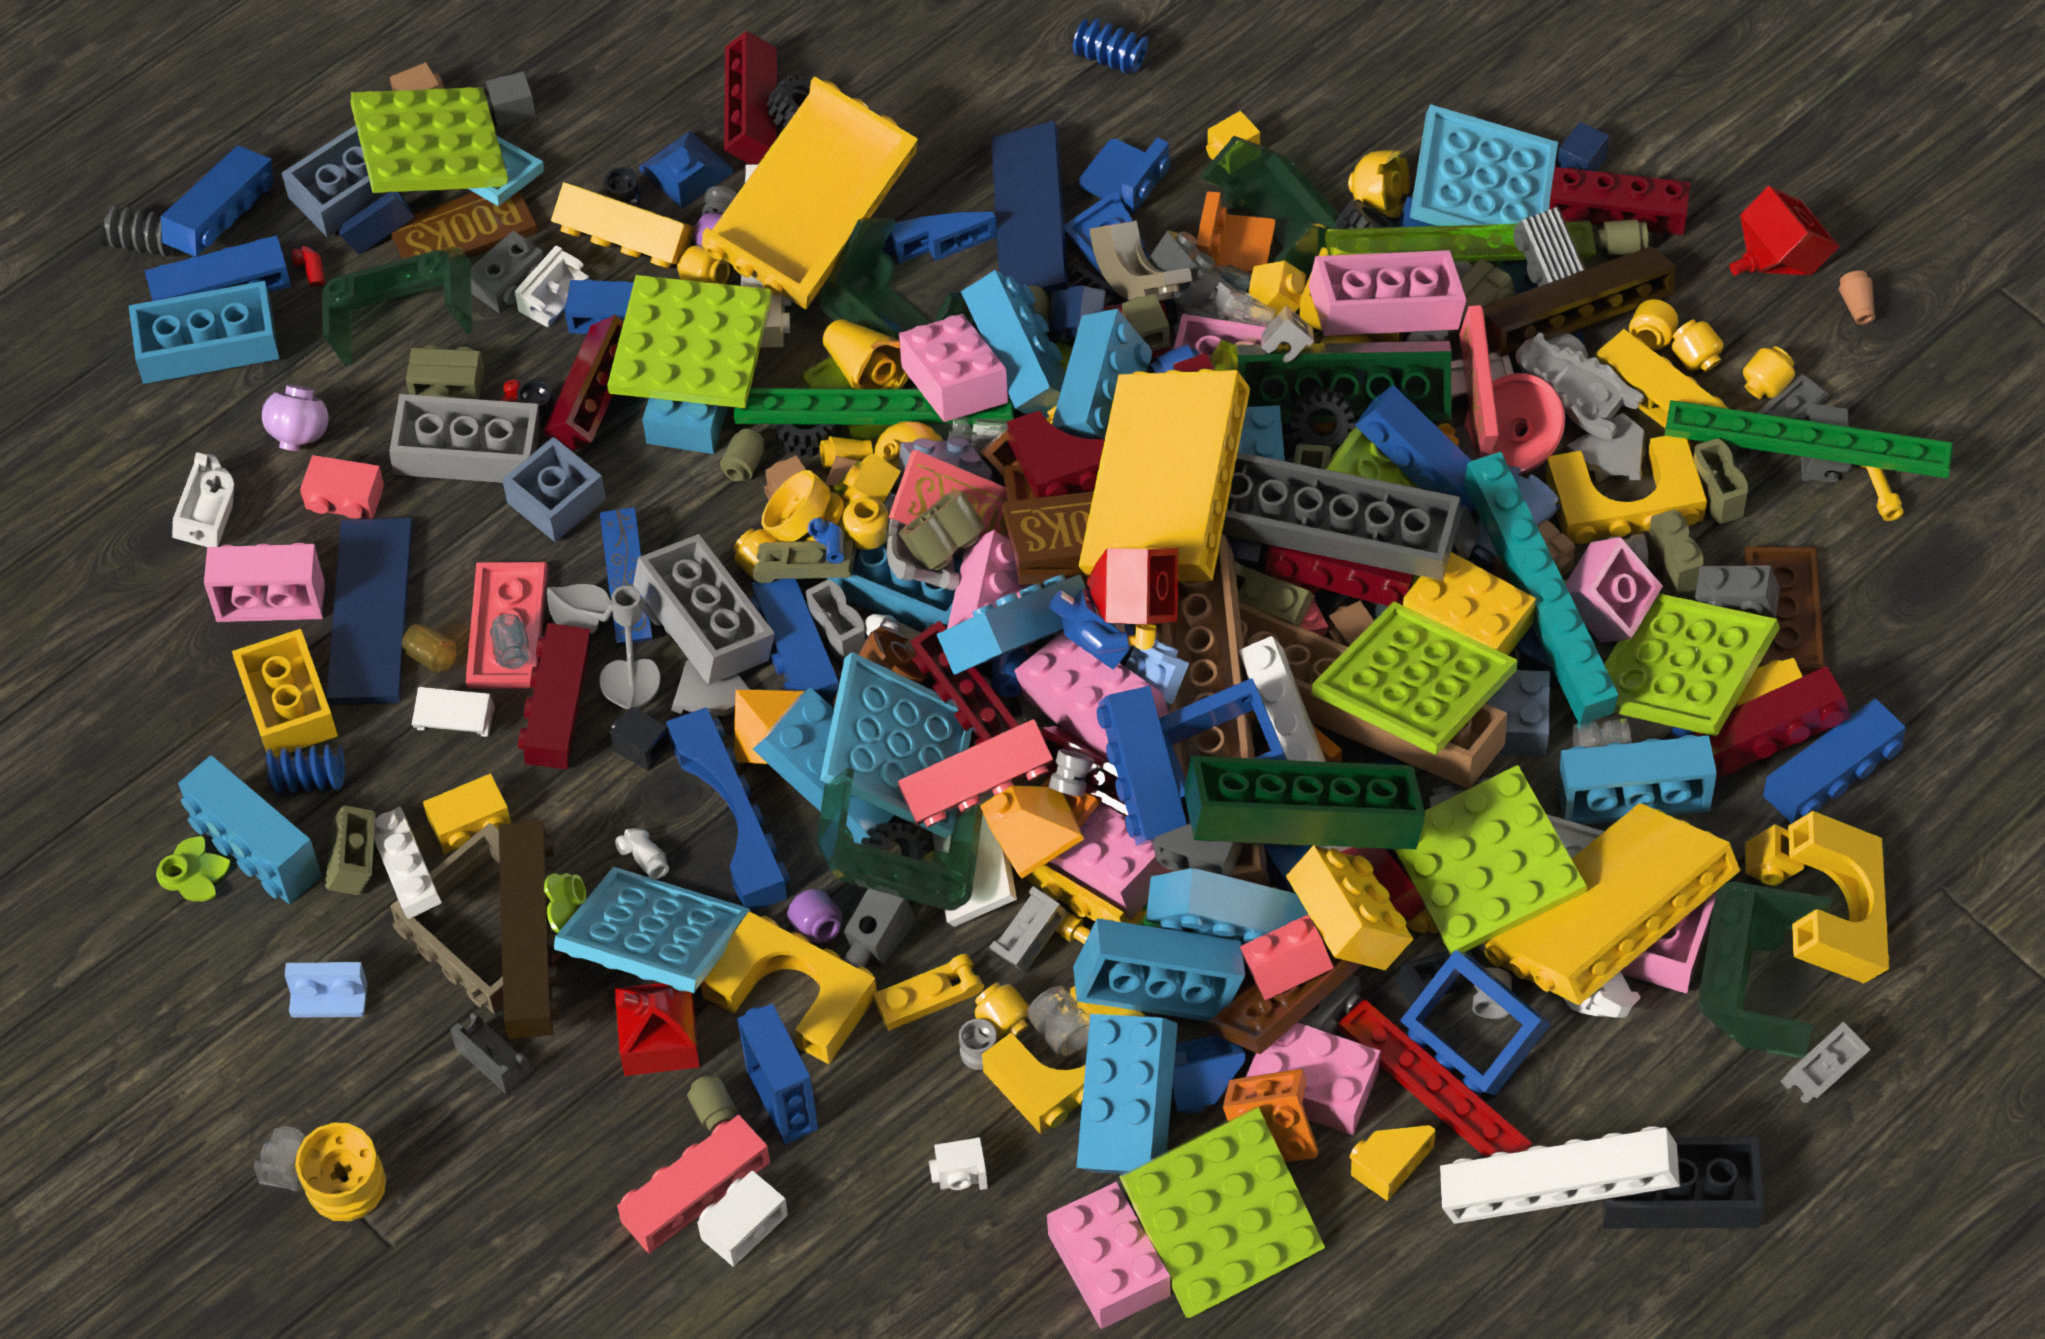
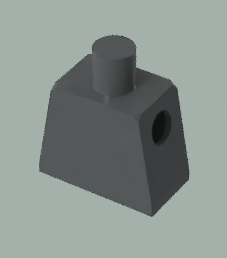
[843,879,916,968]

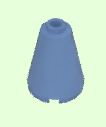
[1471,465,1560,566]

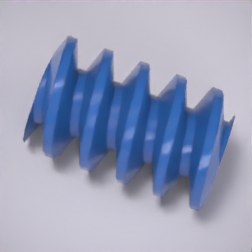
[1073,18,1148,75]
[266,744,345,794]

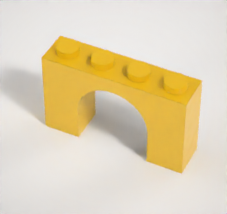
[1545,436,1707,544]
[1788,811,1889,983]
[701,912,877,1064]
[982,986,1145,1134]

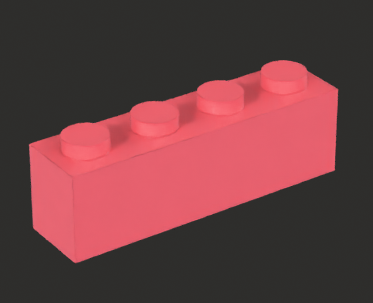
[898,719,1053,827]
[617,1115,770,1254]

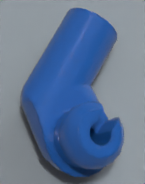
[808,517,845,564]

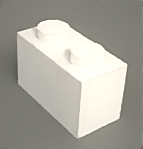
[697,1170,788,1267]

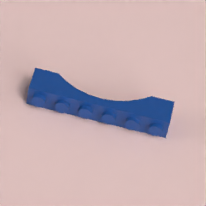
[666,707,790,912]

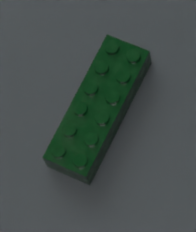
[1238,341,1452,423]
[1184,756,1426,850]

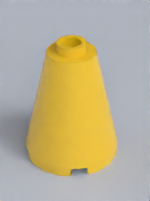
[823,319,909,389]

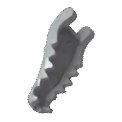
[1515,333,1644,440]
[884,493,959,591]

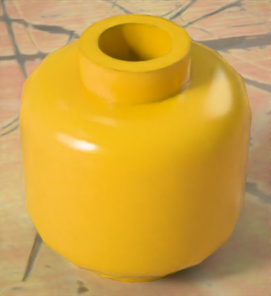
[677,245,730,284]
[1629,299,1678,351]
[1672,319,1724,372]
[1743,346,1795,399]
[843,497,889,550]
[733,528,780,581]
[975,982,1030,1039]

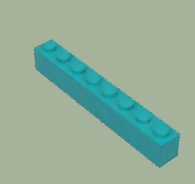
[1464,452,1619,725]

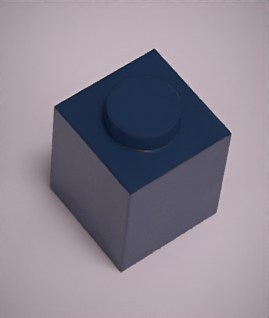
[1557,122,1609,172]

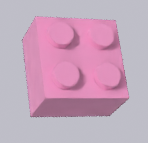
[1565,537,1663,643]

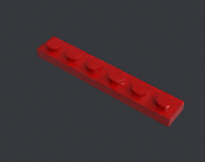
[1338,999,1532,1158]

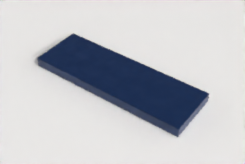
[991,121,1069,294]
[326,518,413,705]

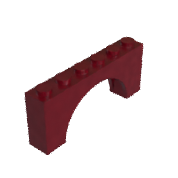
[1006,353,1215,498]

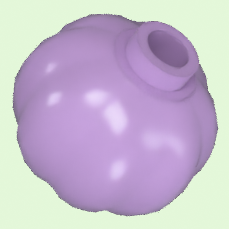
[262,385,329,451]

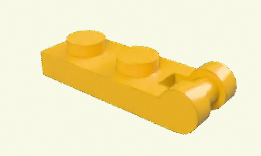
[873,954,984,1031]

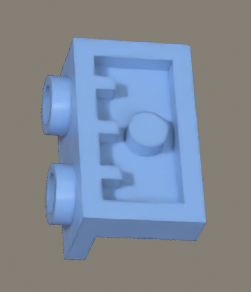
[1125,638,1189,704]
[285,962,368,1017]

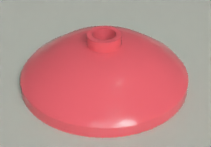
[1464,373,1565,475]

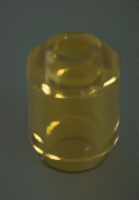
[402,624,456,673]

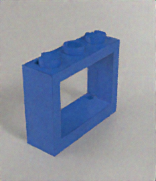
[1159,678,1288,812]
[1400,950,1551,1095]
[737,1003,818,1145]

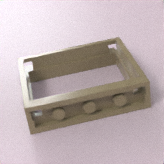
[390,823,582,1014]

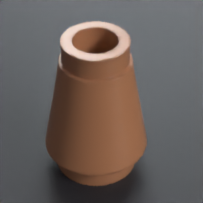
[1838,271,1875,325]

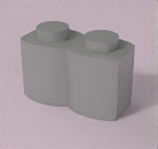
[806,579,865,664]

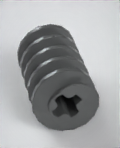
[100,204,175,257]

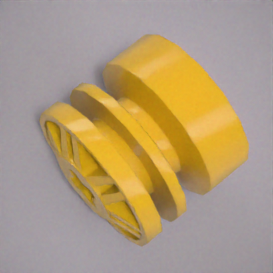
[762,470,849,542]
[295,1123,386,1221]

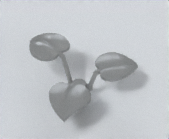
[547,584,670,709]

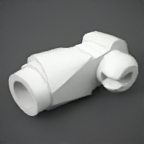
[864,614,898,636]
[615,828,669,880]

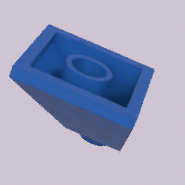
[639,131,733,209]
[1171,1035,1246,1114]

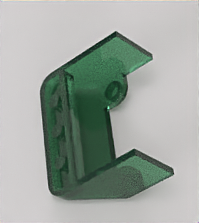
[1200,136,1355,275]
[820,217,973,340]
[322,246,473,366]
[817,768,983,911]
[1698,882,1832,1058]

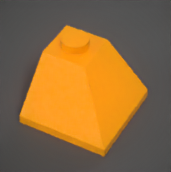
[734,689,805,764]
[980,786,1085,878]

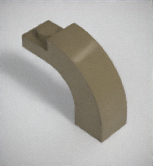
[1089,221,1192,301]

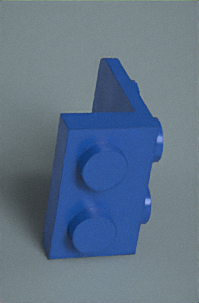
[1079,137,1171,214]

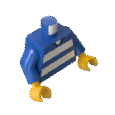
[1049,588,1156,670]

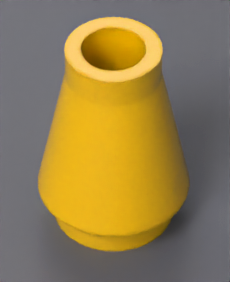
[820,436,873,468]

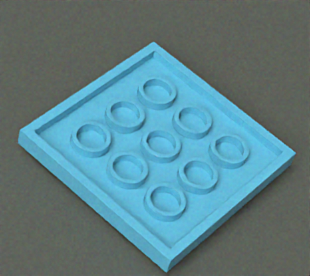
[1410,104,1558,249]
[820,652,972,838]
[554,867,750,993]

